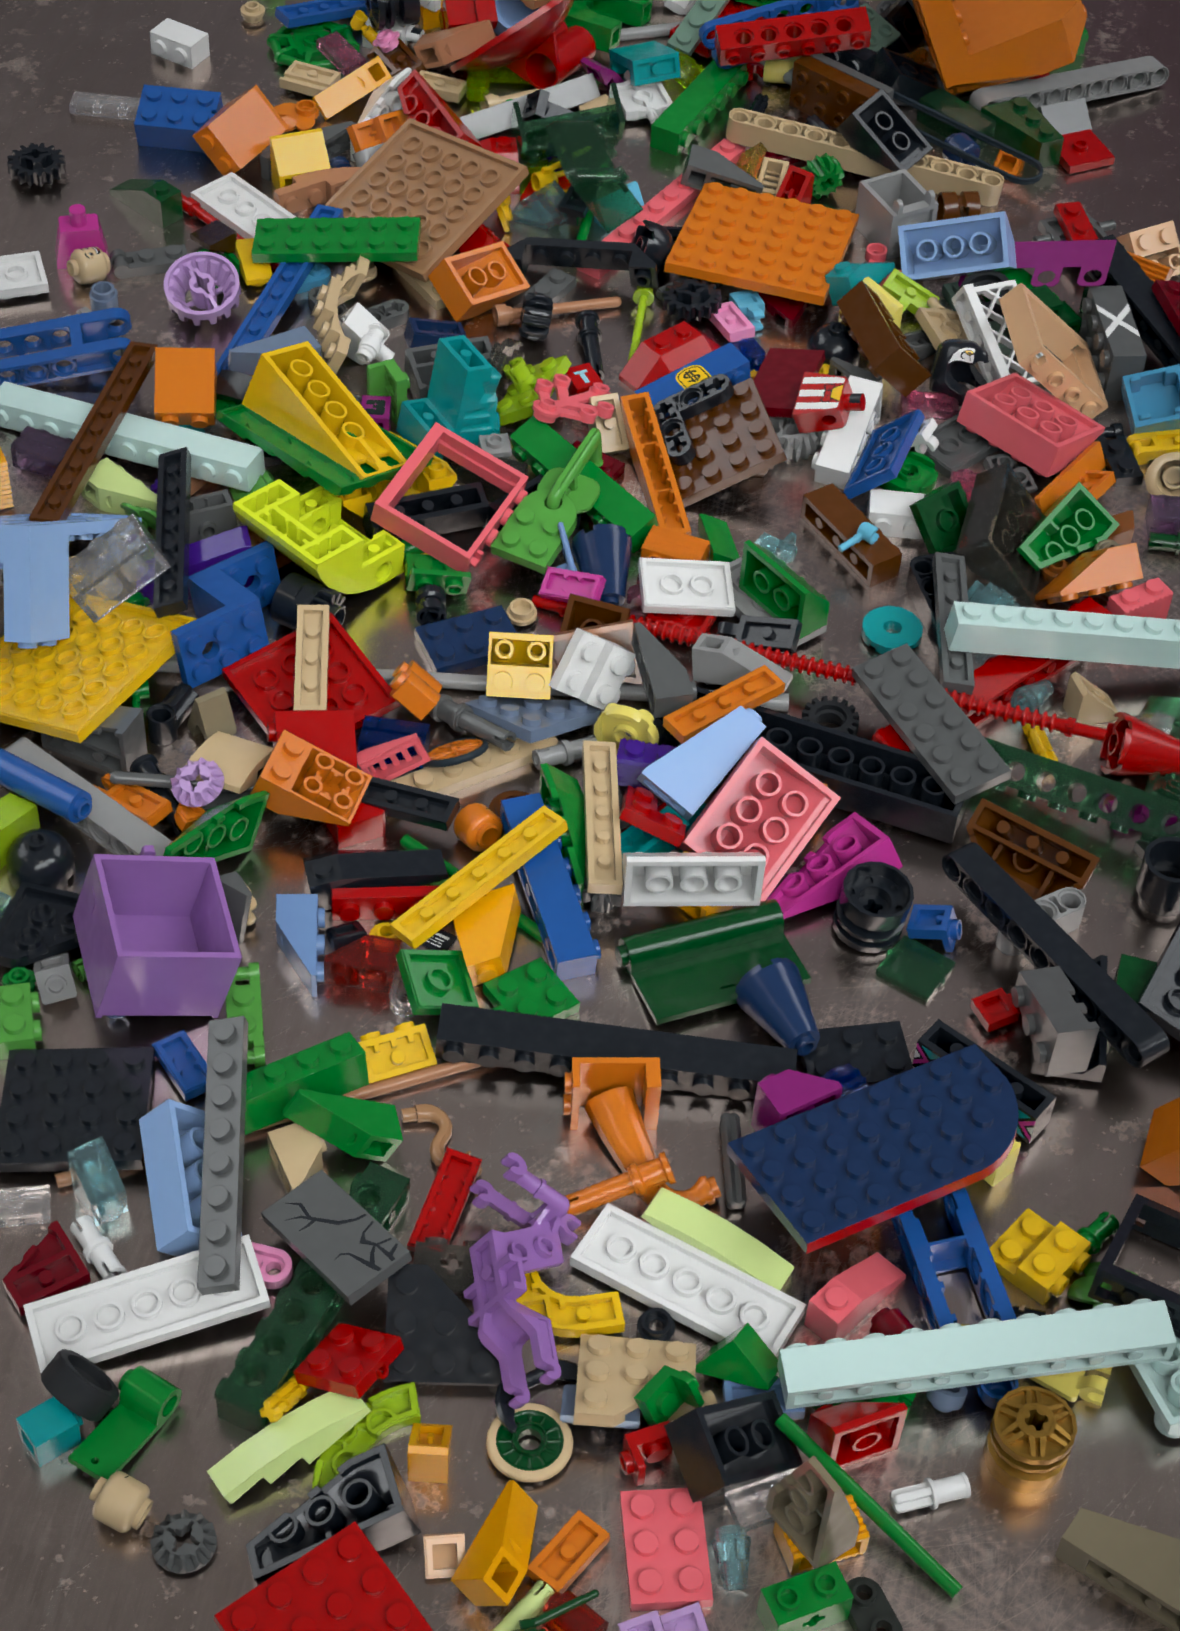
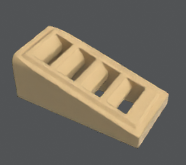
[757,157,789,197]

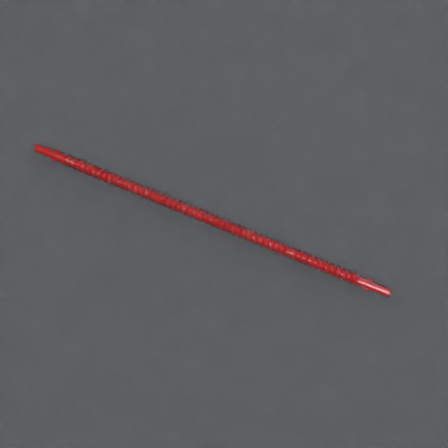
[532,595,1108,742]

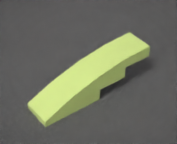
[641,1187,795,1290]
[207,1392,371,1504]

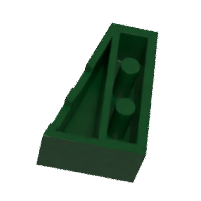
[977,97,1064,169]

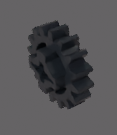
[7,143,66,187]
[662,278,722,322]

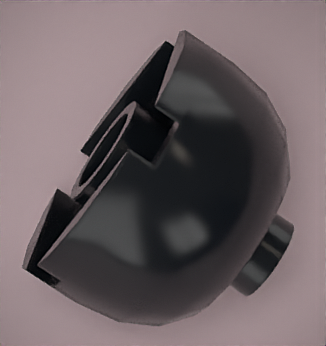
[631,220,674,274]
[806,322,861,376]
[6,828,76,890]

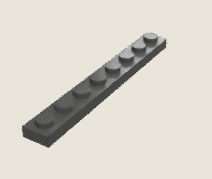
[197,1016,248,1295]

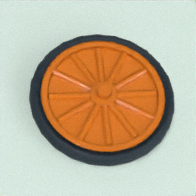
[424,737,488,768]

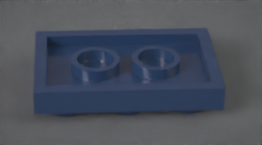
[415,605,517,673]

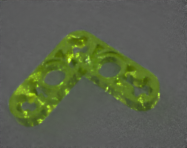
[466,66,530,102]

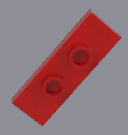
[407,1147,482,1262]

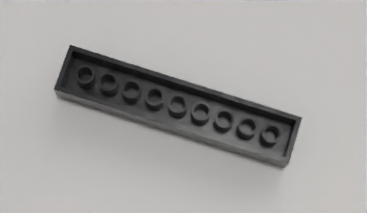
[650,687,970,844]

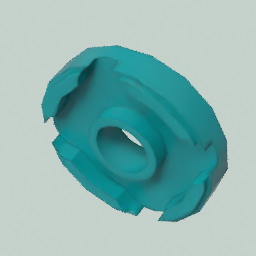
[861,606,923,654]

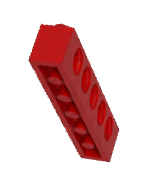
[715,6,872,66]

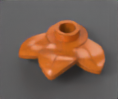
[274,99,319,132]

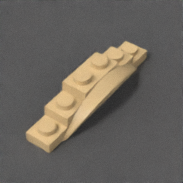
[311,255,370,374]

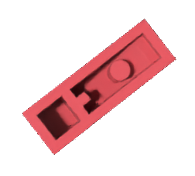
[804,1252,906,1342]

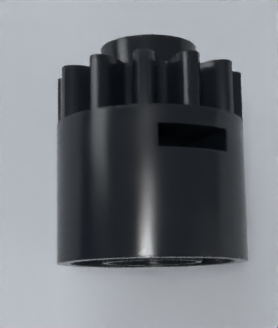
[271,572,346,631]

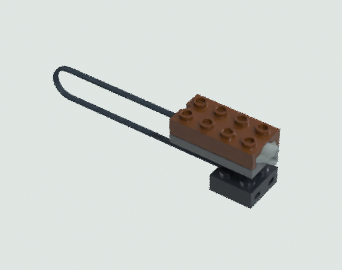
[783,48,1043,185]

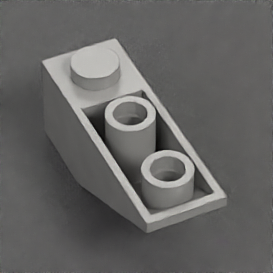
[692,633,793,694]

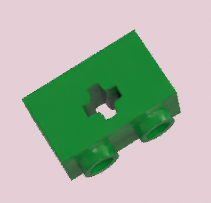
[756,1561,854,1631]

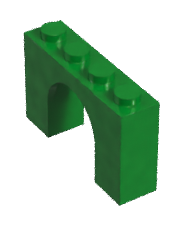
[564,0,653,53]

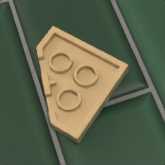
[573,1334,696,1428]

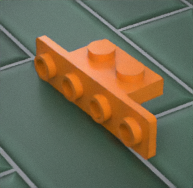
[1035,441,1116,519]

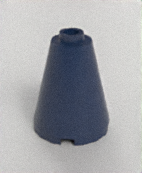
[571,524,632,606]
[735,958,820,1056]

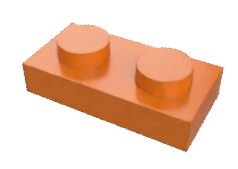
[526,1510,610,1599]

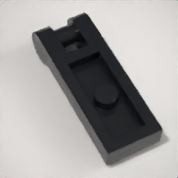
[1095,423,1144,487]

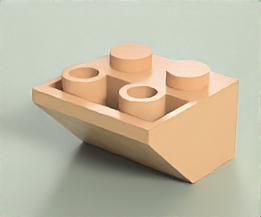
[1116,220,1180,277]

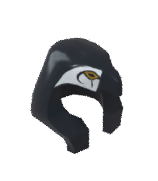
[929,339,989,406]

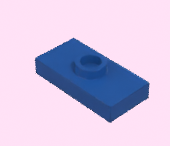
[152,1029,207,1102]

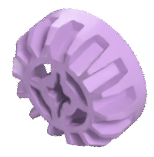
[164,251,241,326]

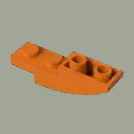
[346,109,408,153]

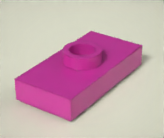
[538,566,606,603]

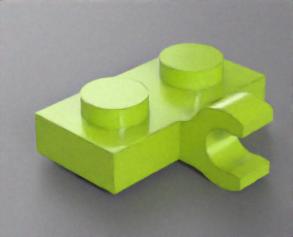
[882,268,940,315]

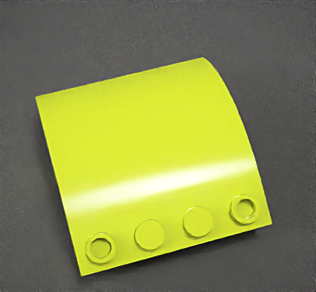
[233,479,405,594]

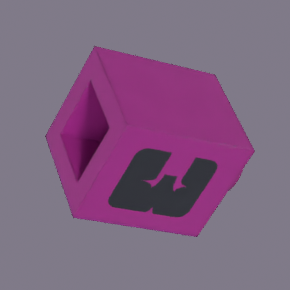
[361,395,392,431]

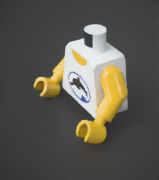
[350,10,425,50]

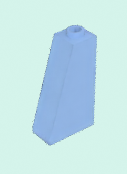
[637,706,766,821]

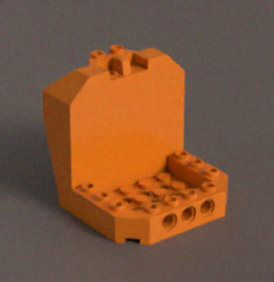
[912,0,1088,97]

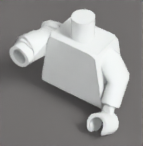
[316,302,395,365]

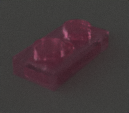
[316,31,366,76]
[900,391,959,420]

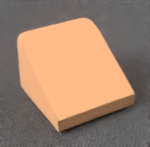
[423,1532,465,1579]

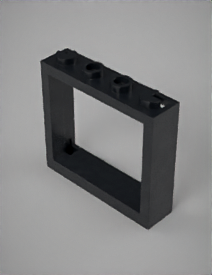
[1088,1194,1180,1338]

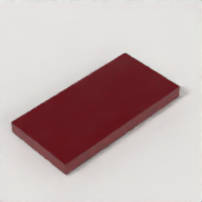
[753,348,825,418]

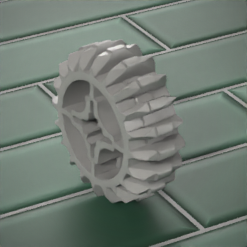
[769,417,823,463]

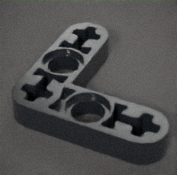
[654,374,734,466]

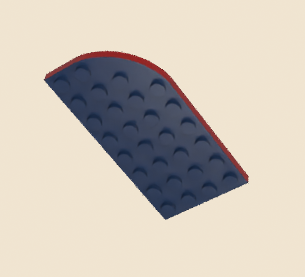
[727,1044,1019,1254]

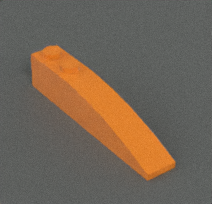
[620,392,692,535]

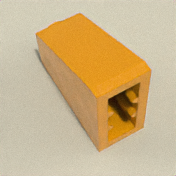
[453,883,521,987]

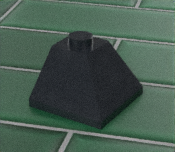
[879,0,926,59]

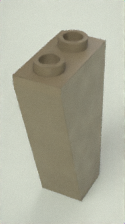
[1055,1507,1180,1631]

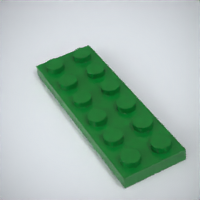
[251,216,422,263]

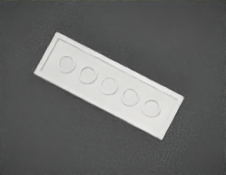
[569,1203,807,1358]
[23,1234,271,1373]

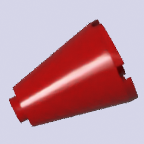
[1100,712,1180,776]

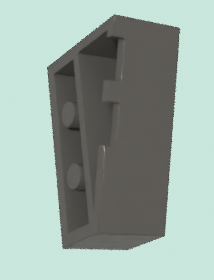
[1011,966,1100,1077]

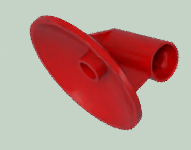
[450,0,596,89]

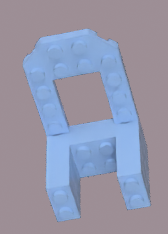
[0,513,142,649]

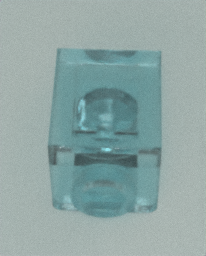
[754,532,798,564]

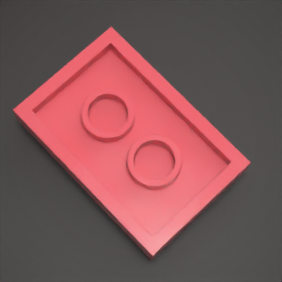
[619,1488,713,1612]

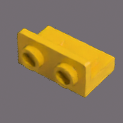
[358,1021,438,1084]

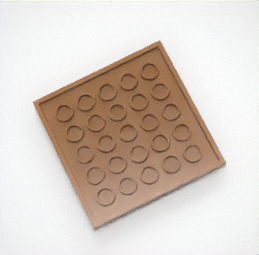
[325,118,529,283]

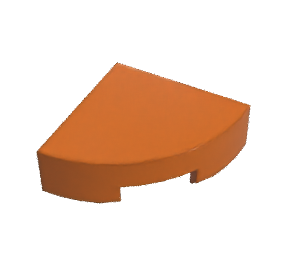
[174,803,206,832]

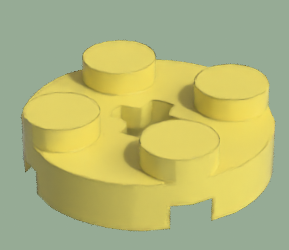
[594,703,659,755]

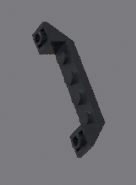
[507,237,659,288]

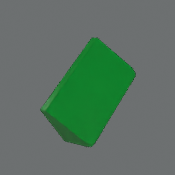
[697,513,740,563]

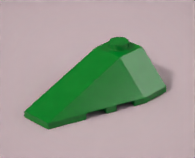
[163,790,270,862]

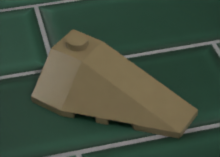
[766,1456,860,1569]

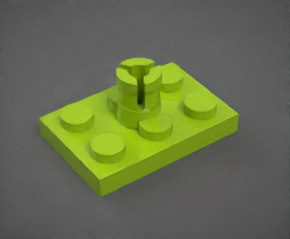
[496,355,572,427]

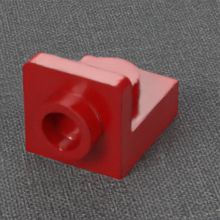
[619,1420,673,1487]

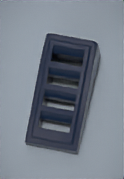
[404,317,467,348]

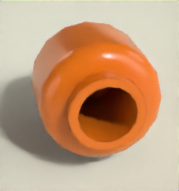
[453,803,503,852]

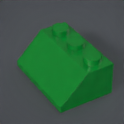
[739,540,830,639]

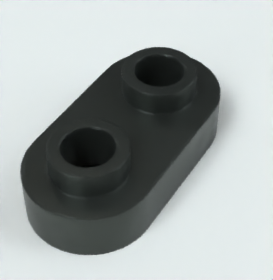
[847,1577,903,1631]

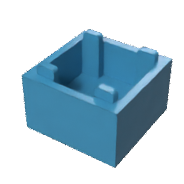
[1121,364,1180,434]

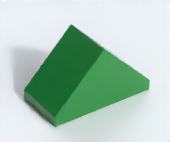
[696,1323,779,1391]

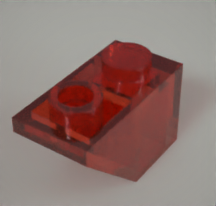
[324,935,402,994]

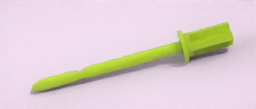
[628,287,655,361]

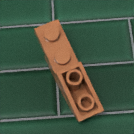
[274,167,361,214]

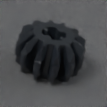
[519,292,553,341]

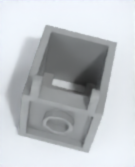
[855,169,939,261]

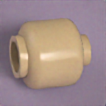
[89,1471,154,1533]

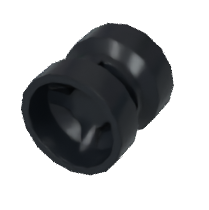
[415,585,447,626]

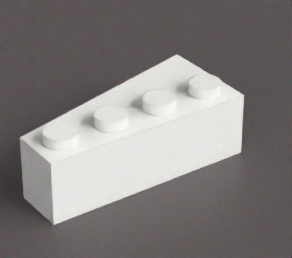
[811,375,883,489]

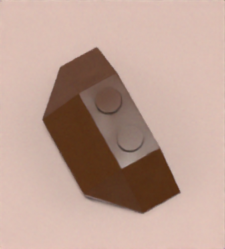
[966,798,1101,900]

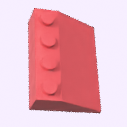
[956,373,1105,478]
[679,737,841,902]

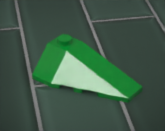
[1016,482,1120,571]
[539,763,586,906]

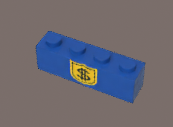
[634,342,751,418]

